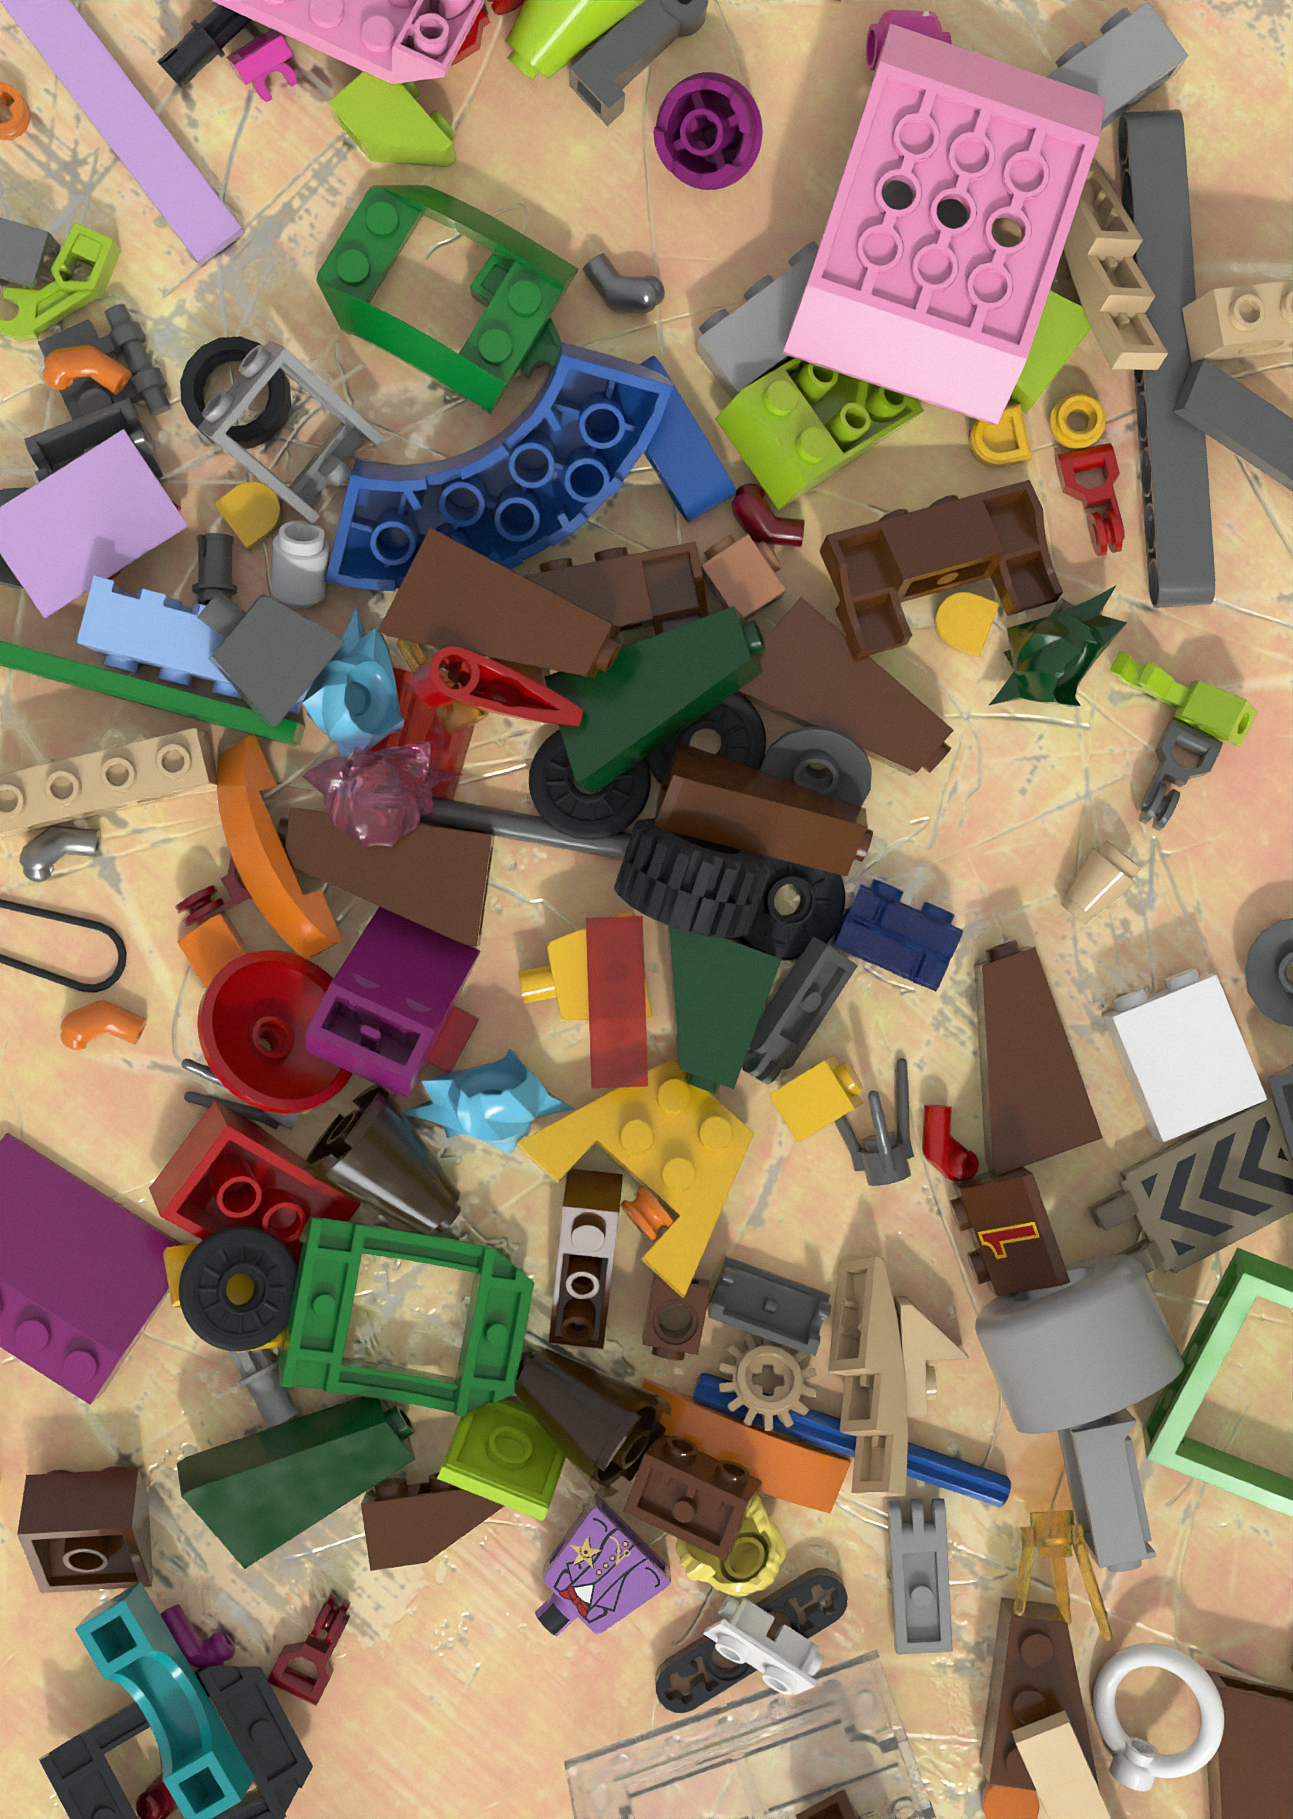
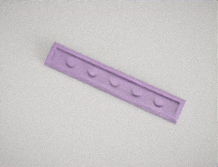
[0,0,245,266]

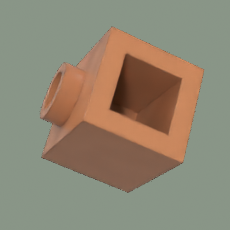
[701,534,786,620]

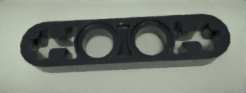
[655,1568,848,1713]

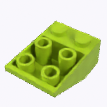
[715,358,924,510]

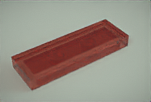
[586,916,648,1088]

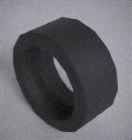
[180,336,291,449]

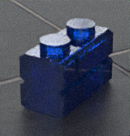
[830,879,963,992]

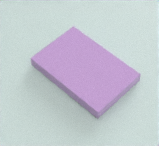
[0,429,188,619]

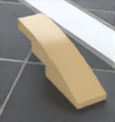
[1064,164,1168,370]
[828,1256,908,1497]

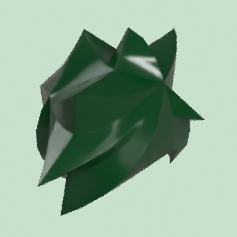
[989,585,1127,707]

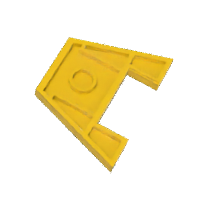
[517,1059,754,1298]

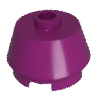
[653,72,763,190]

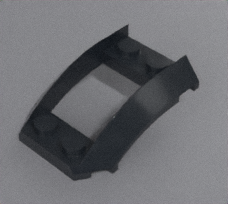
[38,1666,313,1819]

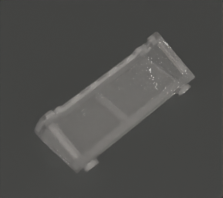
[564,1650,937,1819]

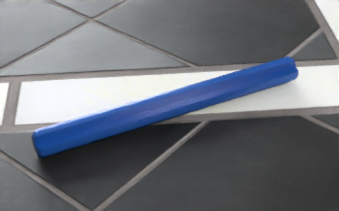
[693,1373,1011,1507]

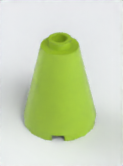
[505,0,646,81]

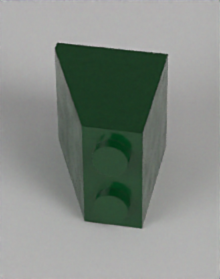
[667,926,782,1094]

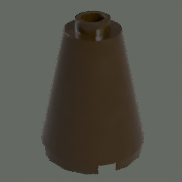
[304,1084,461,1234]
[515,1349,672,1497]

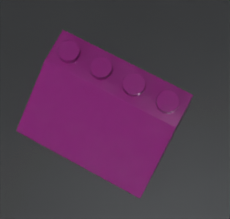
[0,1133,182,1405]

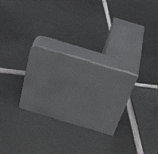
[0,218,60,287]

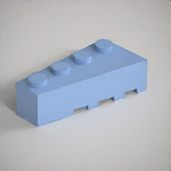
[77,575,318,714]

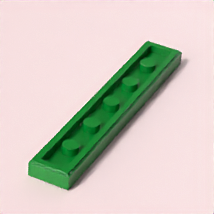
[0,641,305,747]

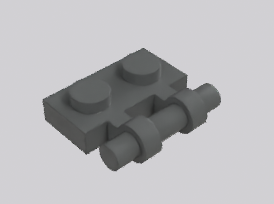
[38,304,171,420]

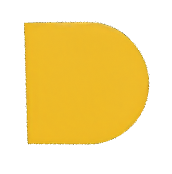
[969,404,1032,468]
[213,481,283,551]
[934,592,1000,657]

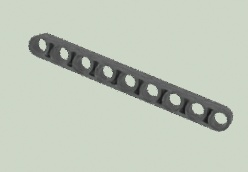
[1118,109,1215,608]

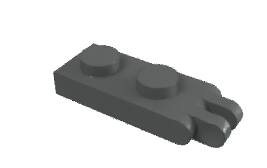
[742,936,858,1084]

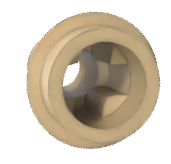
[1061,840,1141,925]

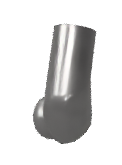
[582,253,665,314]
[19,826,101,882]

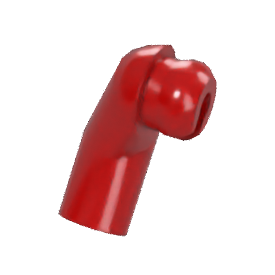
[922,1105,979,1182]

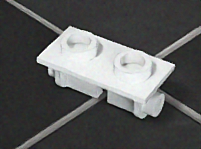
[703,1595,824,1695]

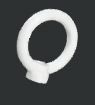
[1093,1643,1224,1791]

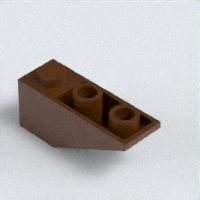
[548,1169,623,1349]
[361,1472,504,1571]

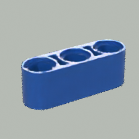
[639,355,736,523]

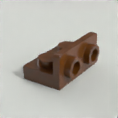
[623,1435,762,1561]

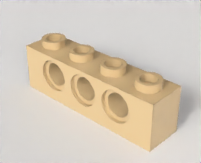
[1182,280,1293,363]
[0,728,217,838]

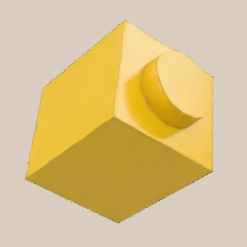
[769,1055,864,1143]

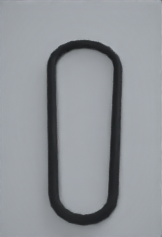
[0,899,127,993]

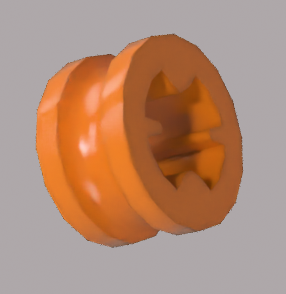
[0,82,31,141]
[620,1186,673,1243]

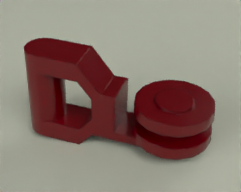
[175,856,253,926]
[267,1593,351,1706]

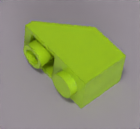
[328,71,457,167]

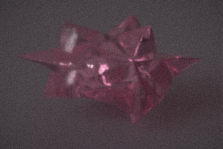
[302,741,464,848]

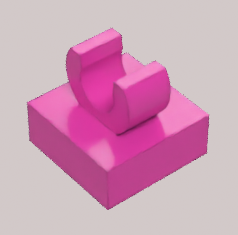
[226,28,297,102]

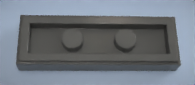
[1173,359,1293,492]

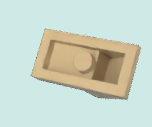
[895,1296,970,1418]

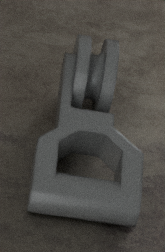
[1139,717,1223,831]

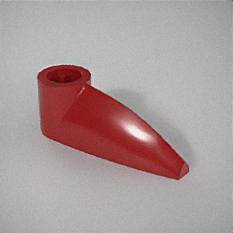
[413,646,584,726]

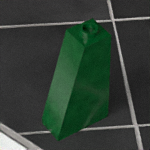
[544,606,766,792]
[177,1396,415,1569]

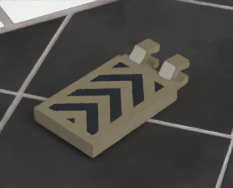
[1088,1097,1293,1273]

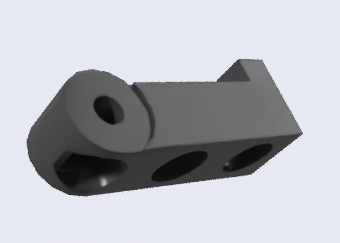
[570,0,709,126]

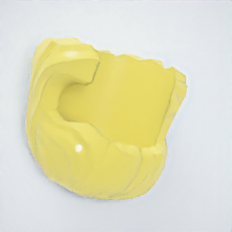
[675,1495,787,1597]

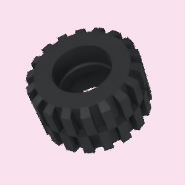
[614,818,772,938]

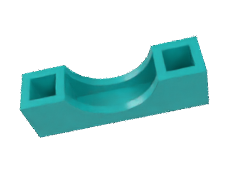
[75,1582,255,1819]

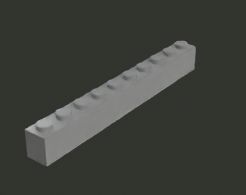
[696,2,1189,400]

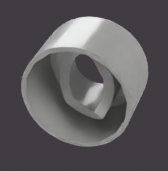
[975,1254,1184,1434]

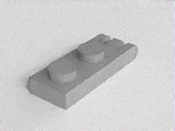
[888,1498,953,1655]

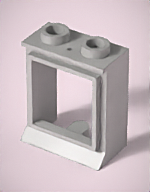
[198,340,384,524]
[1058,1409,1156,1572]

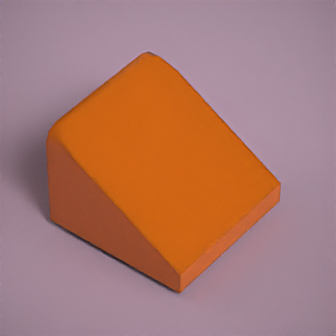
[177,912,250,988]

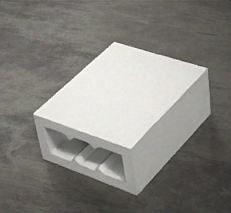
[1102,968,1268,1142]

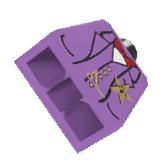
[535,1493,671,1637]

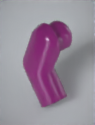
[160,1604,235,1669]

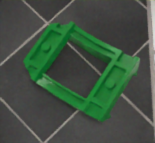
[316,185,578,414]
[278,1216,534,1417]

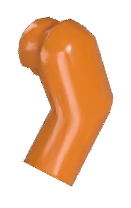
[42,344,131,395]
[60,1001,147,1050]

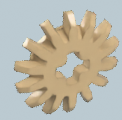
[719,1333,817,1431]

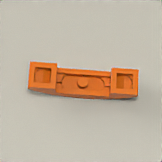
[217,734,343,959]
[641,1378,851,1513]

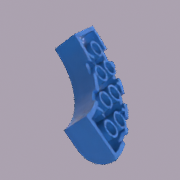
[325,342,673,591]

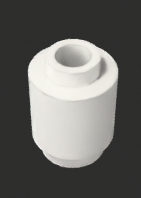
[270,521,329,609]

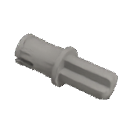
[229,1349,300,1429]

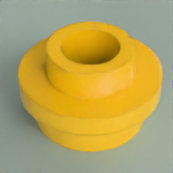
[1049,392,1106,449]

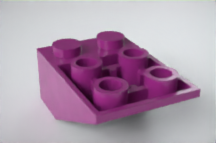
[305,906,481,1099]

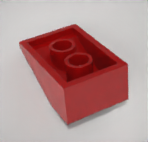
[149,1099,361,1267]

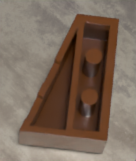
[980,1597,1099,1791]

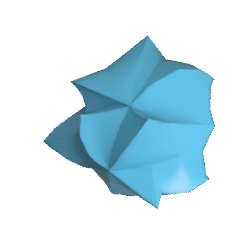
[303,607,404,782]
[403,1048,575,1155]

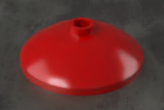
[197,950,353,1114]

